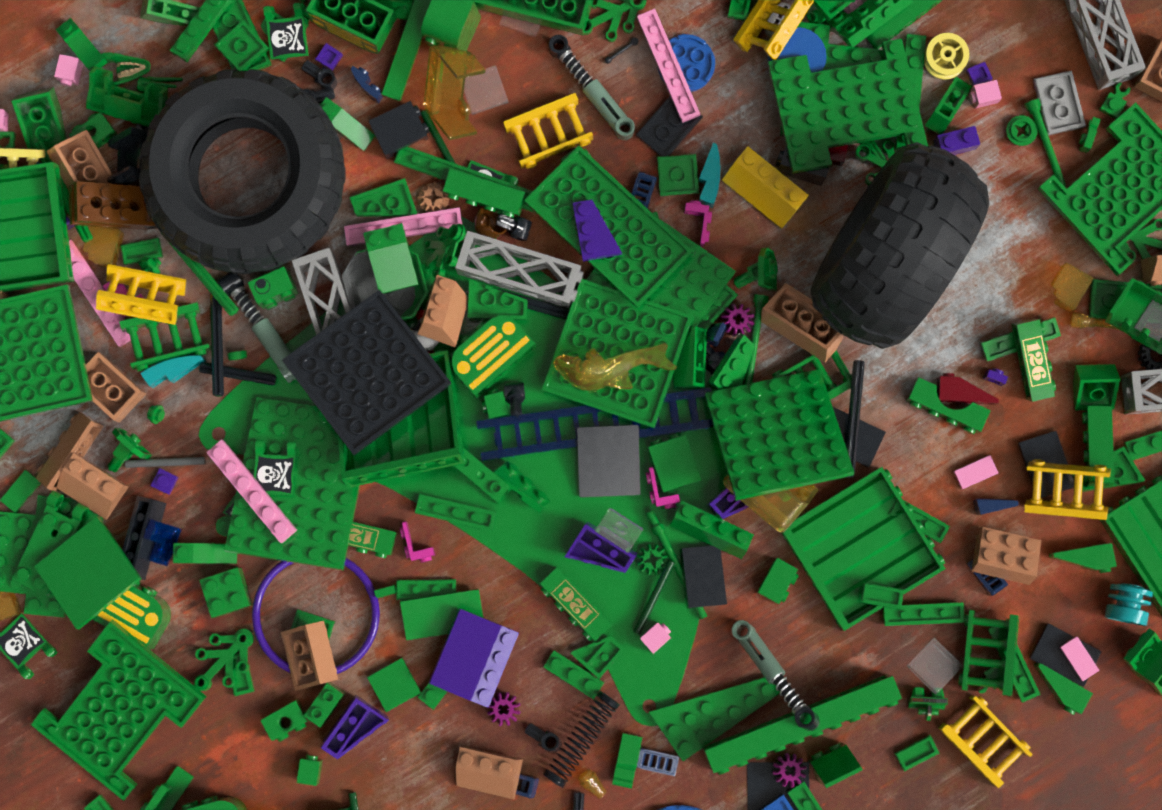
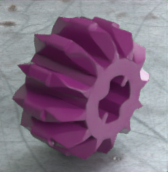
[721,304,754,337]
[487,692,521,726]
[772,753,806,788]

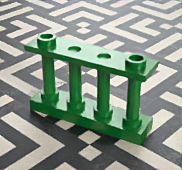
[119,302,210,372]
[772,343,852,400]
[453,448,511,504]
[959,610,1020,696]

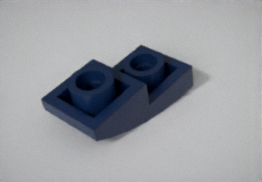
[351,66,383,104]

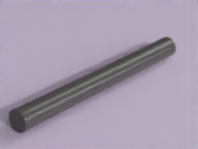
[125,457,206,468]

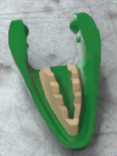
[101,52,151,86]

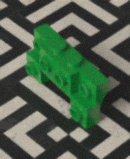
[826,0,914,48]
[86,66,168,127]

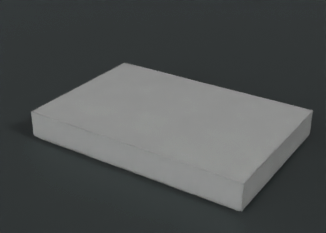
[1033,71,1086,136]

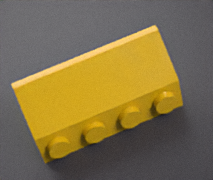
[722,147,809,229]

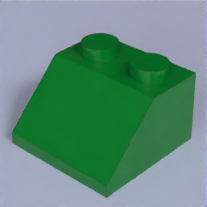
[1073,364,1120,411]

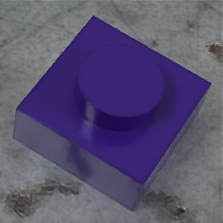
[316,43,343,71]
[966,62,993,86]
[983,368,1008,386]
[151,468,179,495]

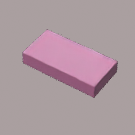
[953,455,998,490]
[1059,636,1100,681]

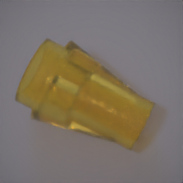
[578,769,607,799]

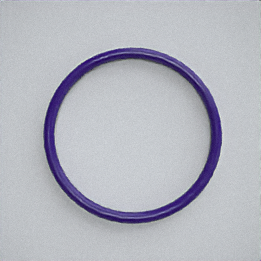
[252,558,380,674]

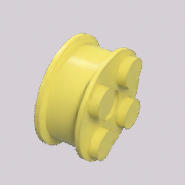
[924,33,969,80]

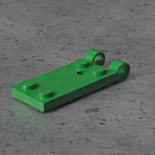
[12,491,89,596]

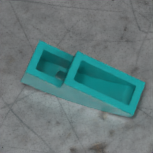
[698,142,721,208]
[140,356,206,388]

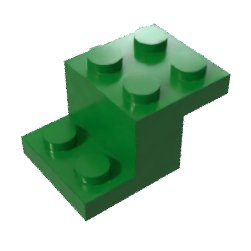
[1124,628,1162,697]

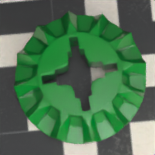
[1006,115,1037,147]
[637,544,668,576]

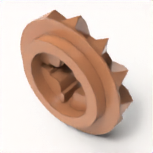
[418,182,449,213]

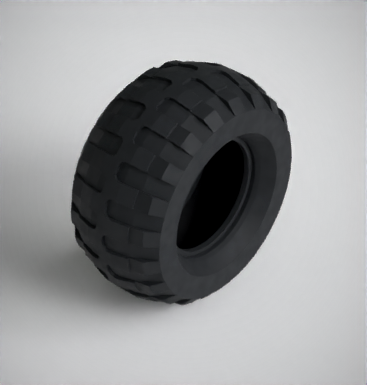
[139,69,346,274]
[810,142,989,349]

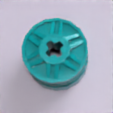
[1104,583,1153,626]

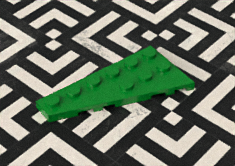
[648,677,780,761]

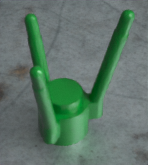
[137,76,183,94]

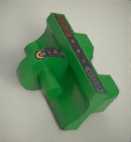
[908,687,948,721]

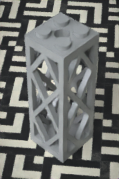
[1064,0,1146,90]
[455,231,584,309]
[292,248,351,335]
[1121,369,1162,415]

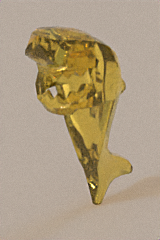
[553,343,677,391]

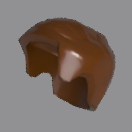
[474,207,506,239]

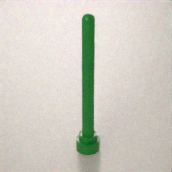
[1024,98,1066,187]
[744,294,769,385]

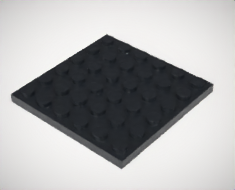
[282,289,451,456]

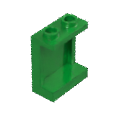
[648,433,701,493]

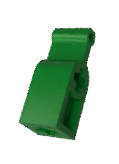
[612,732,643,789]

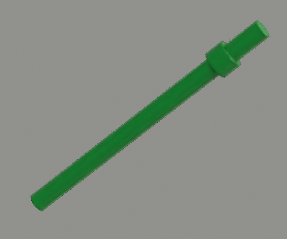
[646,510,707,619]

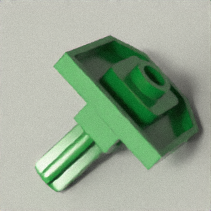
[734,248,778,291]
[107,428,152,473]

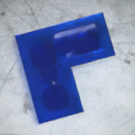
[144,519,182,566]

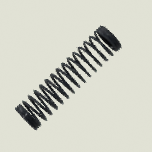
[543,691,620,788]

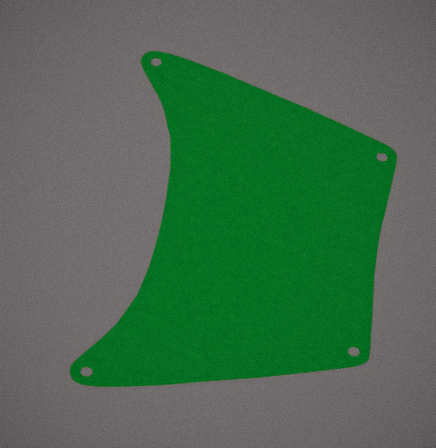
[199,217,730,726]

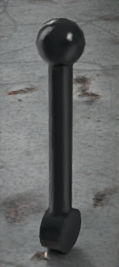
[604,37,639,64]

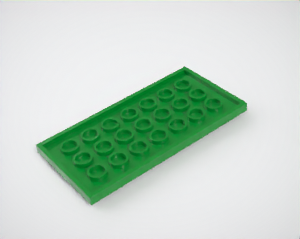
[524,146,693,309]

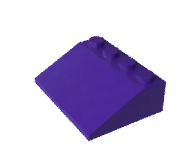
[429,608,519,708]

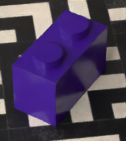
[933,126,980,155]

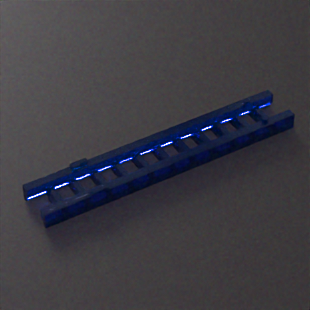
[476,387,714,461]

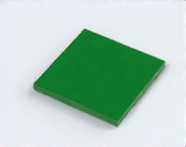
[34,516,142,630]

